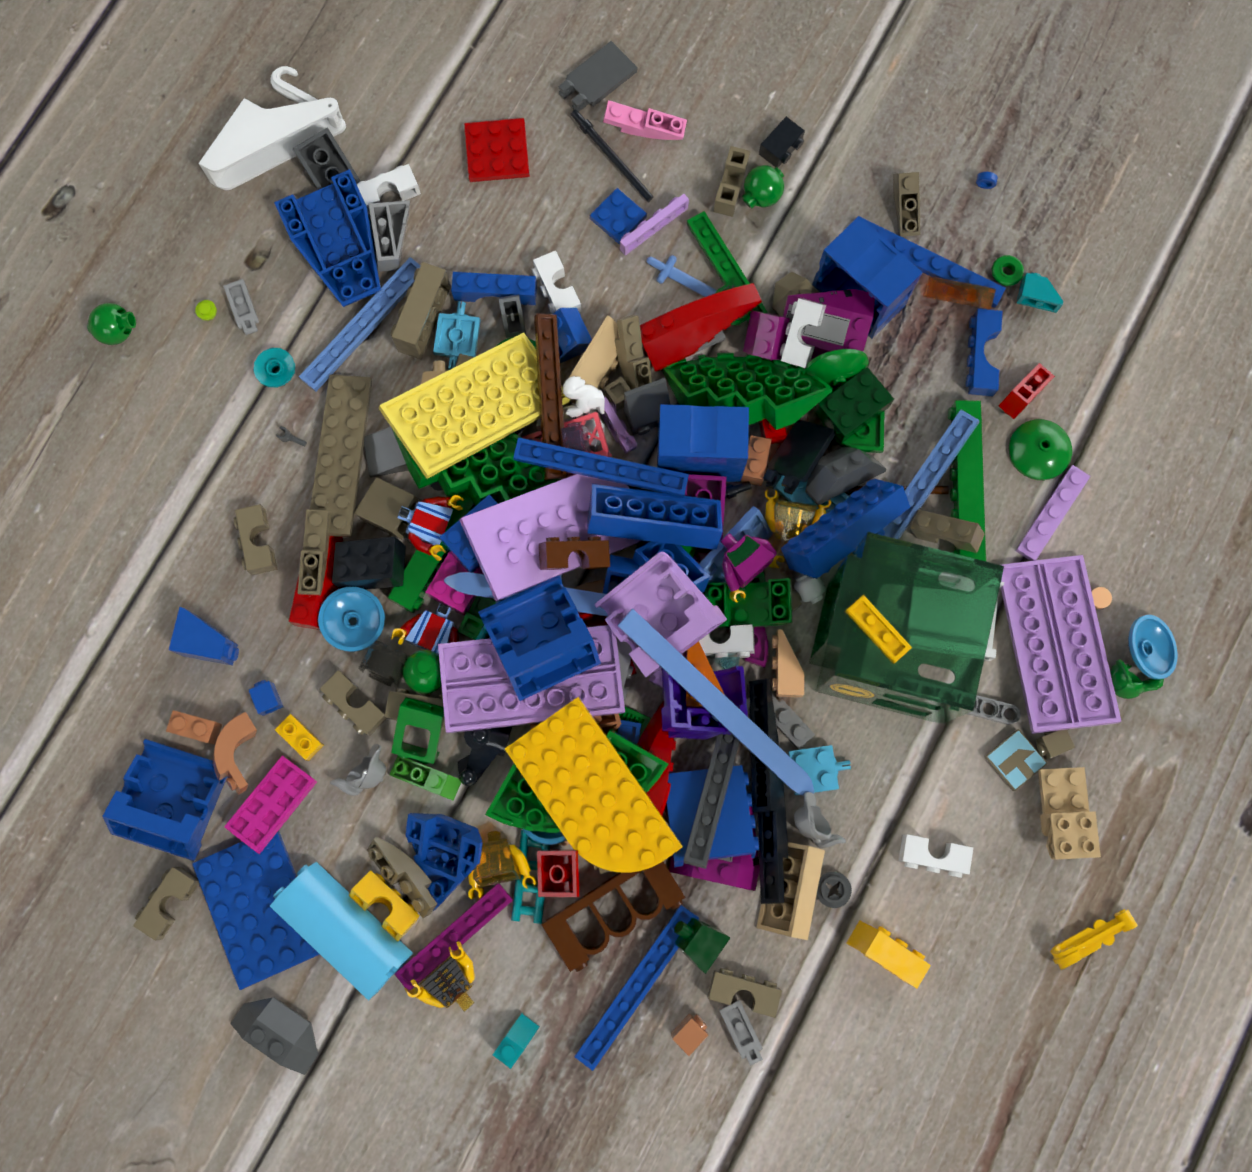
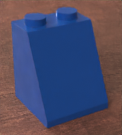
[169,607,239,666]

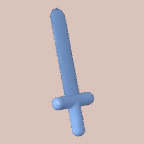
[647,255,717,297]

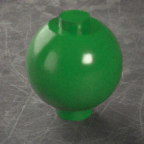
[741,165,785,209]
[87,303,136,345]
[403,650,442,694]

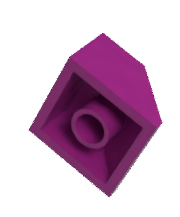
[743,310,790,360]

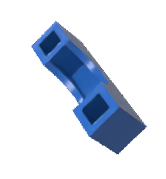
[451,272,537,305]
[966,309,1003,397]

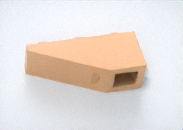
[772,629,804,697]

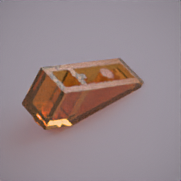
[924,276,996,310]

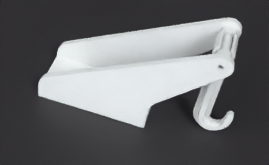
[199,66,346,190]

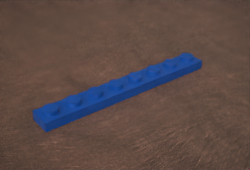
[861,217,1006,308]
[513,437,689,497]
[575,905,699,1071]

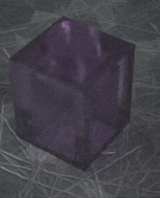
[561,422,591,453]

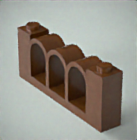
[542,861,686,972]

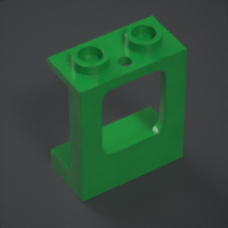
[391,697,445,764]

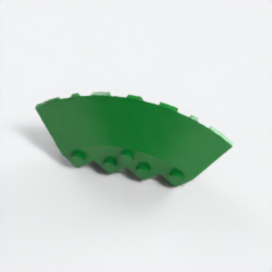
[661,353,832,430]
[391,427,557,506]
[485,729,669,833]

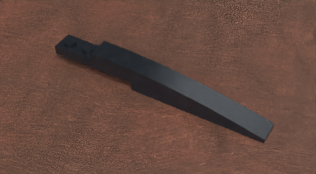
[749,678,788,904]

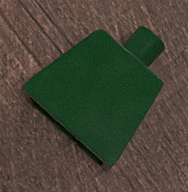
[674,918,730,974]

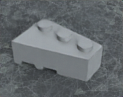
[369,200,410,272]

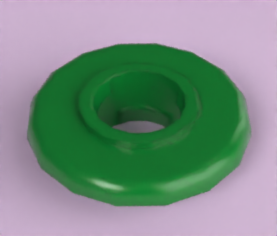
[991,255,1024,286]

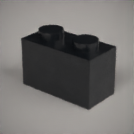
[759,116,805,168]

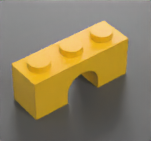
[349,870,420,942]

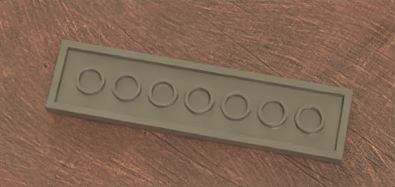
[310,375,372,537]

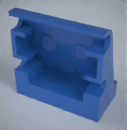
[478,575,601,701]
[102,739,227,861]

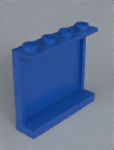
[666,765,759,867]

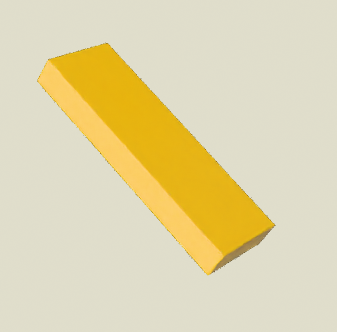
[845,595,912,664]

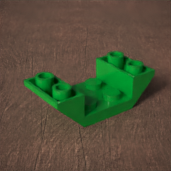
[705,578,792,628]

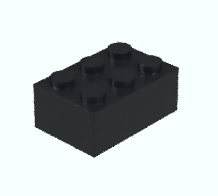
[332,536,406,590]

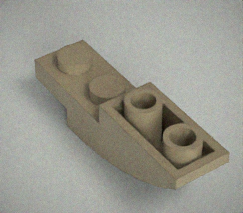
[615,315,652,390]
[298,509,330,595]
[367,837,437,918]

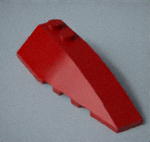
[640,283,762,372]
[288,536,343,630]
[637,701,676,816]

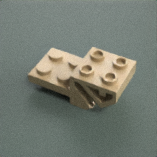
[1038,767,1101,860]

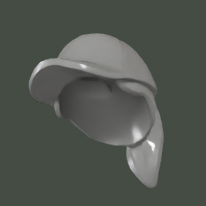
[330,744,386,796]
[794,792,846,848]

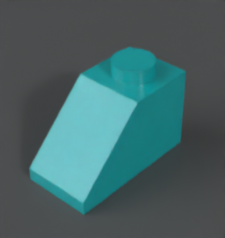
[1016,273,1063,313]
[492,1013,540,1069]

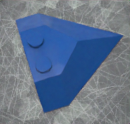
[406,813,483,911]

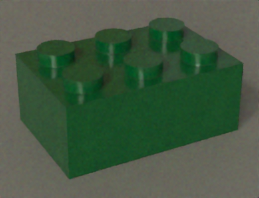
[815,367,894,443]

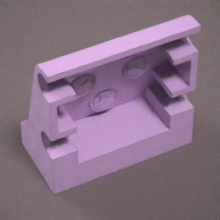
[594,552,727,677]

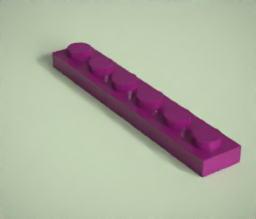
[394,883,513,990]

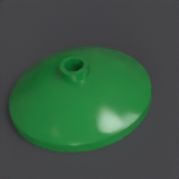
[805,349,869,387]
[1008,419,1072,481]

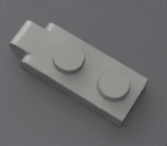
[224,279,259,335]
[772,695,815,750]
[719,999,763,1066]

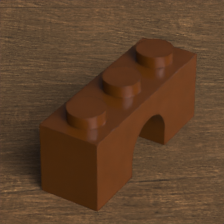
[539,536,610,570]

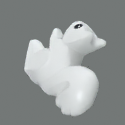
[563,376,605,419]

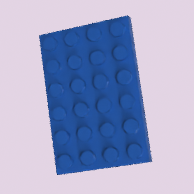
[192,831,320,990]

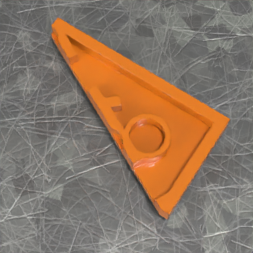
[686,641,725,708]

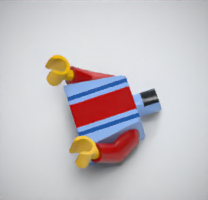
[397,495,464,561]
[391,603,459,654]

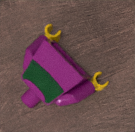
[721,533,785,603]

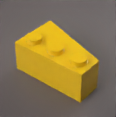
[846,920,931,989]

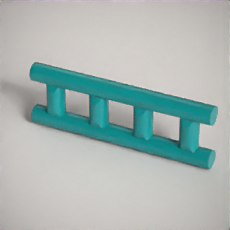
[511,830,551,924]

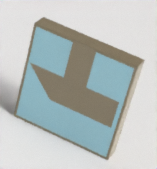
[984,729,1048,791]

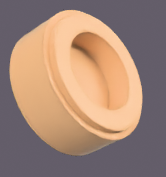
[1091,587,1112,609]

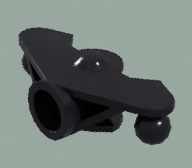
[457,726,512,786]

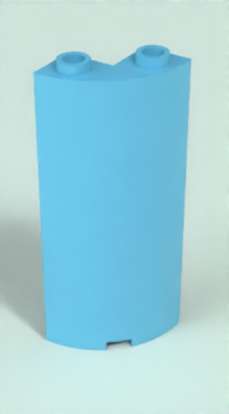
[270,862,413,1001]

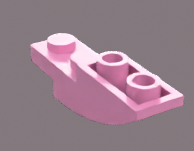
[603,100,687,140]

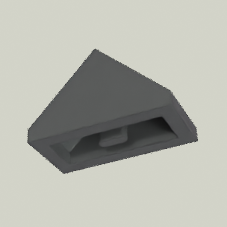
[498,294,526,338]

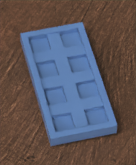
[699,506,773,583]

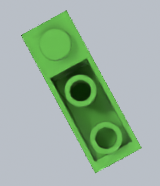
[389,755,461,801]

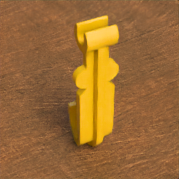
[1050,909,1138,970]

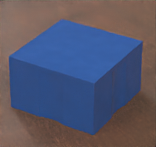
[812,216,923,339]
[657,404,749,482]

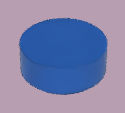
[976,172,998,189]

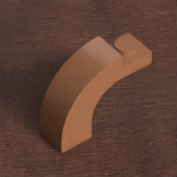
[213,712,257,795]

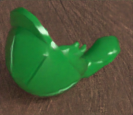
[1110,659,1164,699]

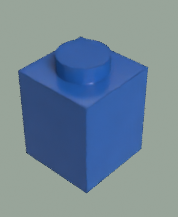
[249,680,284,716]

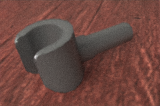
[276,426,307,447]

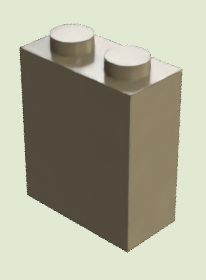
[354,477,421,540]

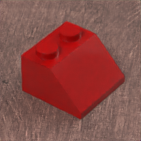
[537,849,579,897]

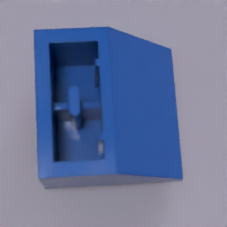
[554,308,592,363]

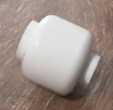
[794,574,826,604]

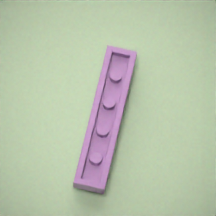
[1015,465,1091,561]

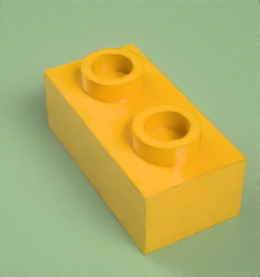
[275,714,324,761]

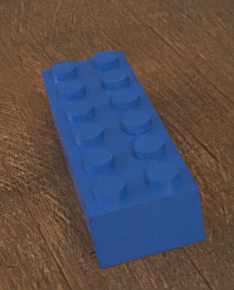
[781,479,910,579]

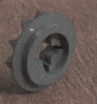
[816,872,852,908]

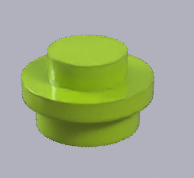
[195,300,217,321]

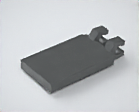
[558,41,638,112]

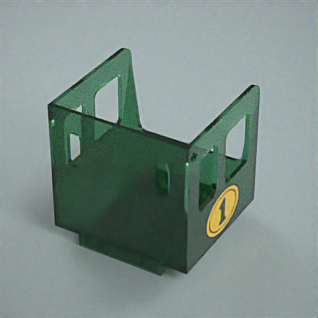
[809,532,1004,723]

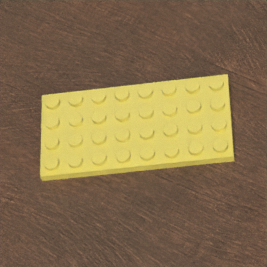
[379,333,571,479]

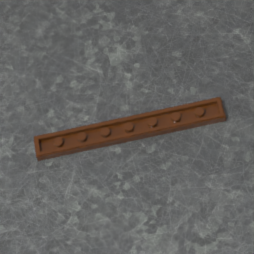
[534,313,567,481]

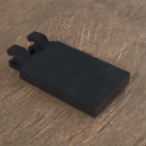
[763,420,836,495]

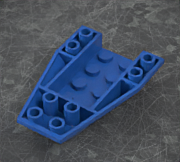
[274,169,381,307]

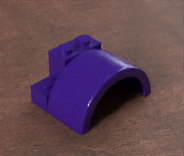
[661,666,748,740]

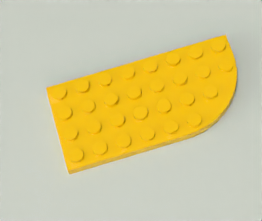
[505,697,683,873]

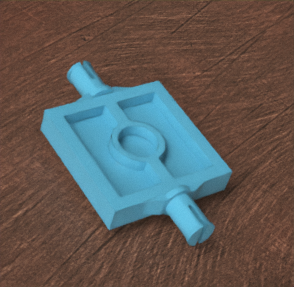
[433,301,481,370]
[788,745,851,795]

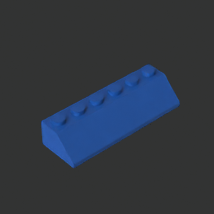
[587,484,723,550]

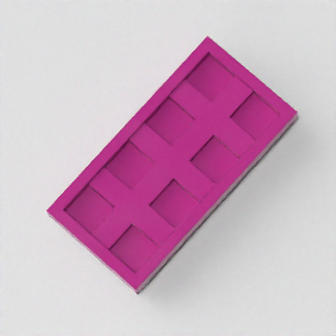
[224,756,317,854]

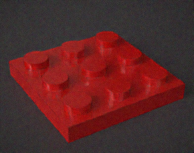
[464,118,530,182]

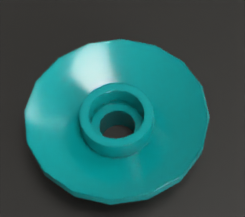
[253,348,296,388]

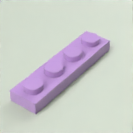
[620,194,689,256]

